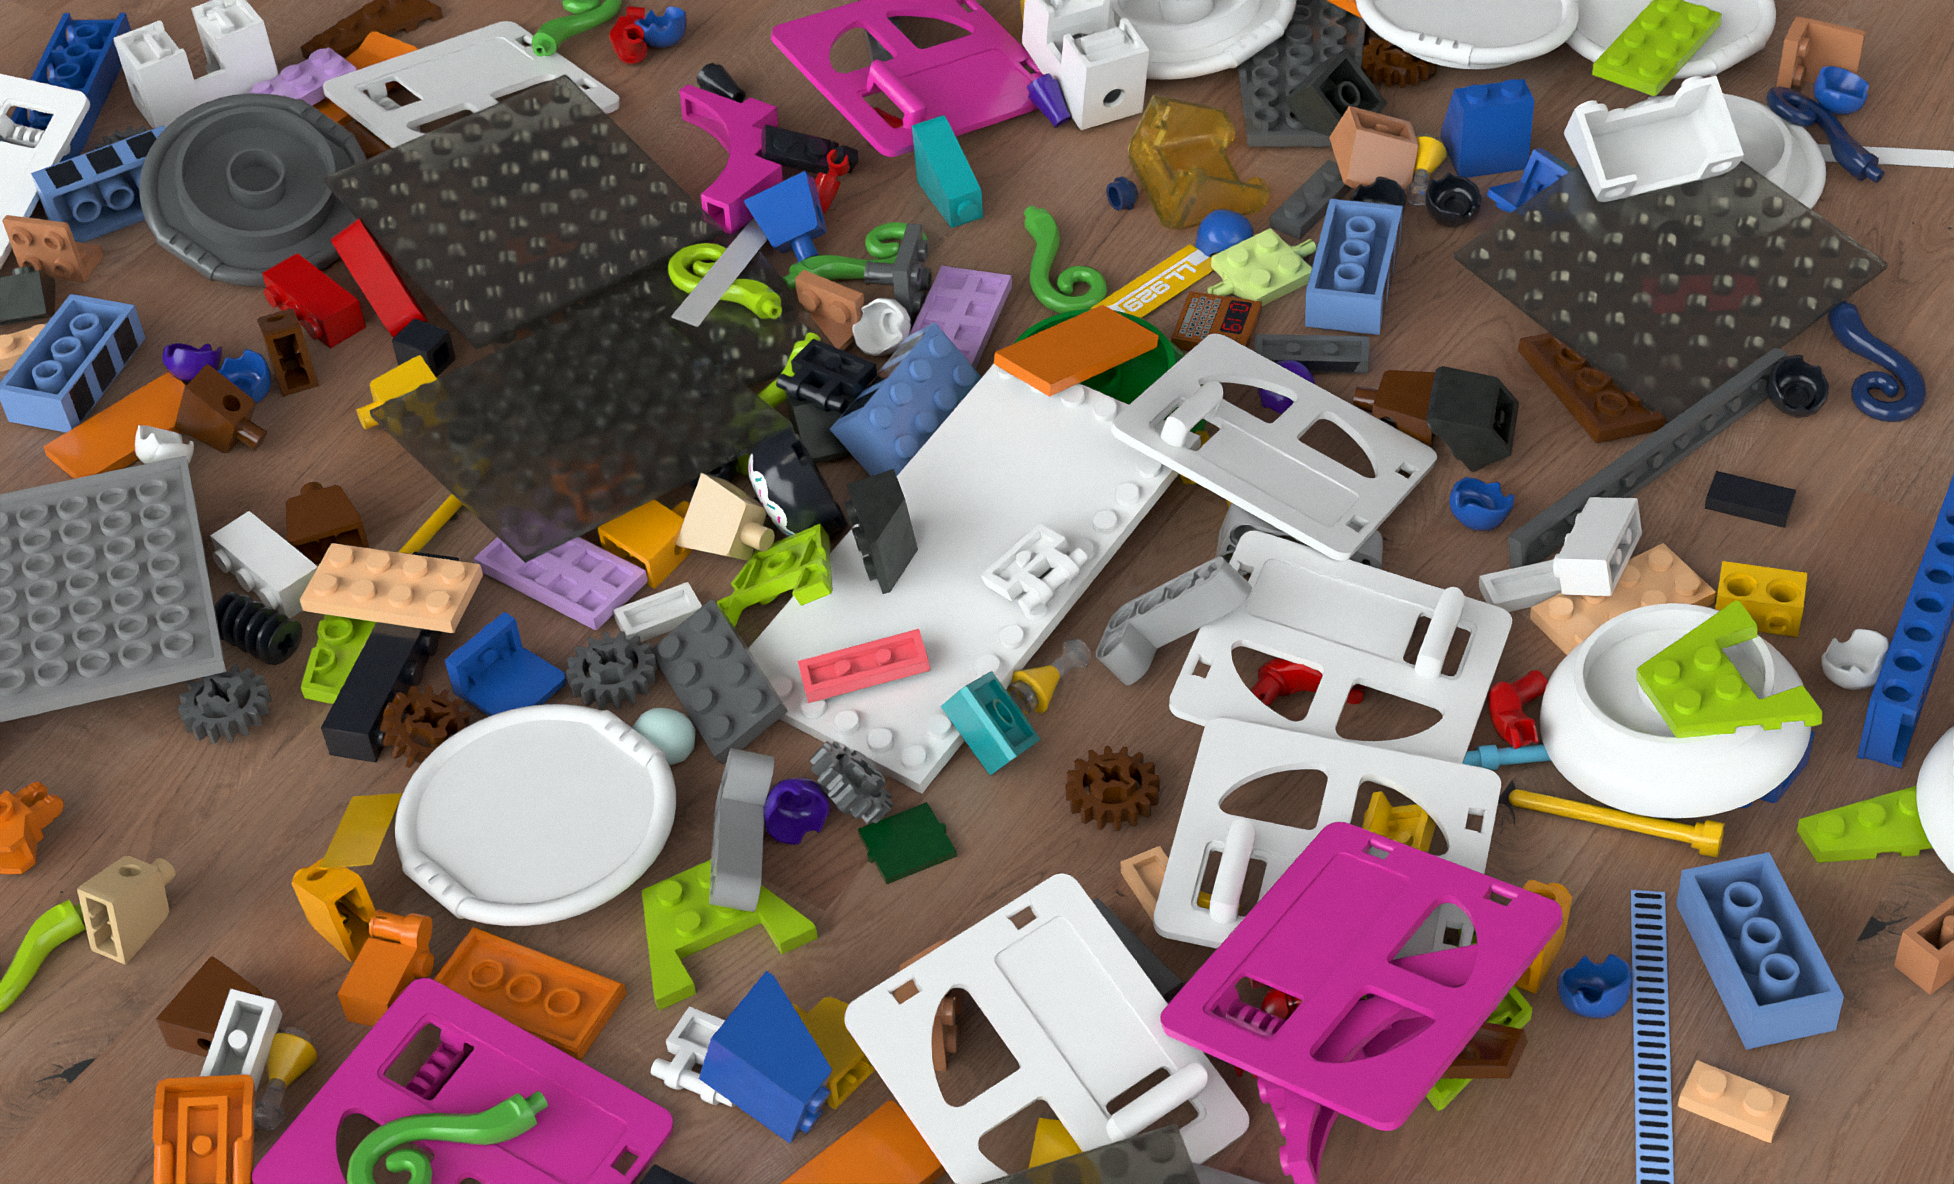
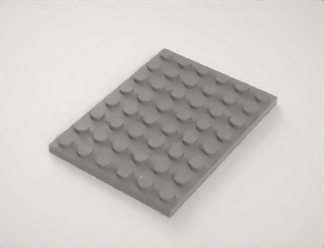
[0,456,226,722]

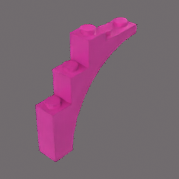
[679,84,783,235]
[1257,944,1497,1184]

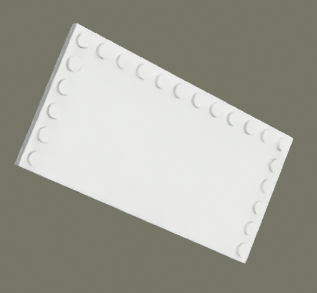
[748,364,1201,794]

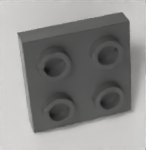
[864,223,932,328]

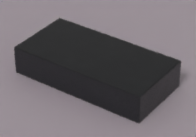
[1705,471,1796,528]

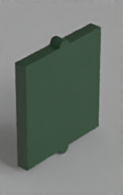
[858,802,957,884]

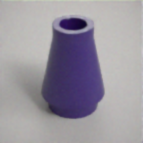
[1027,73,1072,128]

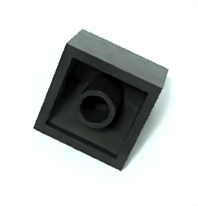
[1284,49,1387,137]

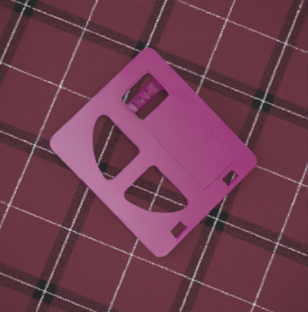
[771,0,1043,157]
[1160,822,1563,1131]
[252,978,673,1184]

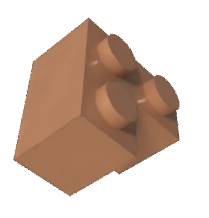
[1894,895,1954,995]

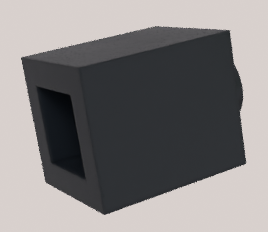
[392,318,456,378]

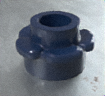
[1106,177,1138,210]

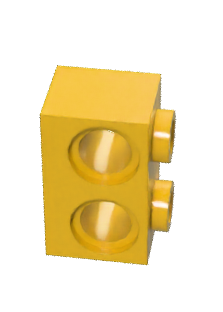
[1715,561,1807,637]

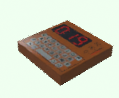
[1171,291,1262,351]

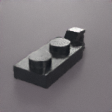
[761,125,858,175]

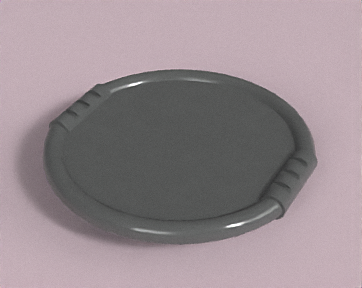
[139,93,373,287]

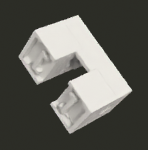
[113,0,278,129]
[1022,0,1150,130]

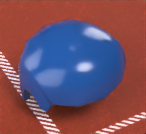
[635,6,687,48]
[1813,66,1869,115]
[1196,209,1254,256]
[218,349,271,404]
[1449,477,1515,531]
[1557,954,1632,1019]

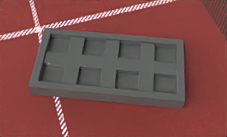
[651,599,788,765]

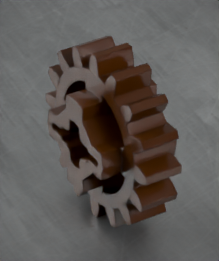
[1362,36,1436,88]
[380,685,472,768]
[1065,746,1160,831]

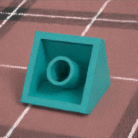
[941,671,1041,776]

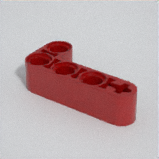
[330,218,429,338]

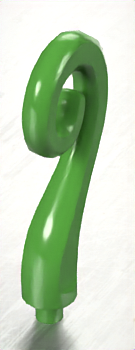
[532,0,622,57]
[1024,206,1107,313]
[781,222,927,291]
[347,1091,548,1184]

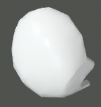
[852,298,911,356]
[135,425,194,464]
[1821,629,1890,690]

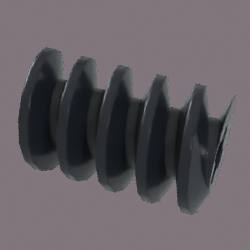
[214,591,303,665]

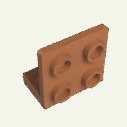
[1776,16,1865,90]
[2,215,104,283]
[765,270,865,356]

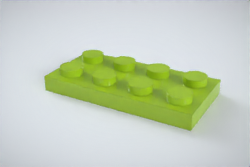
[1592,0,1722,97]

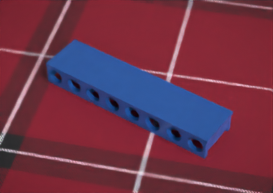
[11,13,132,162]
[1857,475,1954,769]

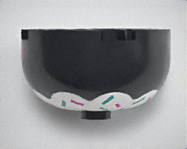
[748,422,849,537]

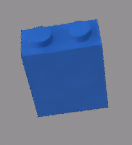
[1440,79,1534,178]
[699,970,832,1144]

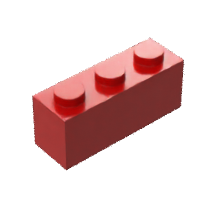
[262,253,366,349]

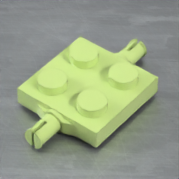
[1207,228,1317,306]

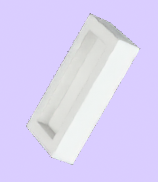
[1479,559,1562,612]
[613,582,702,642]

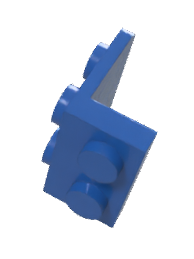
[1487,148,1593,231]
[445,612,567,717]

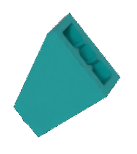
[912,115,983,228]

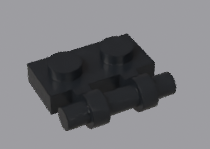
[776,339,877,414]

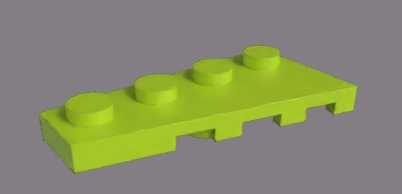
[301,614,376,704]
[1797,785,1934,863]

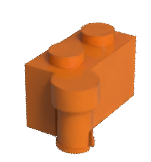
[337,909,434,1027]

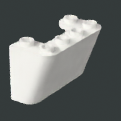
[1564,76,1744,202]

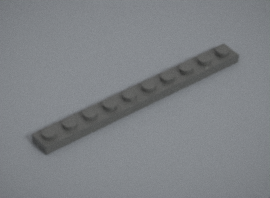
[1508,347,1788,569]

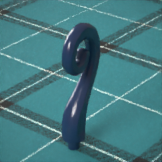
[1765,86,1885,183]
[1828,298,1926,422]

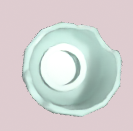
[632,708,695,766]

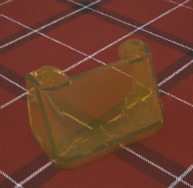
[1128,94,1271,230]

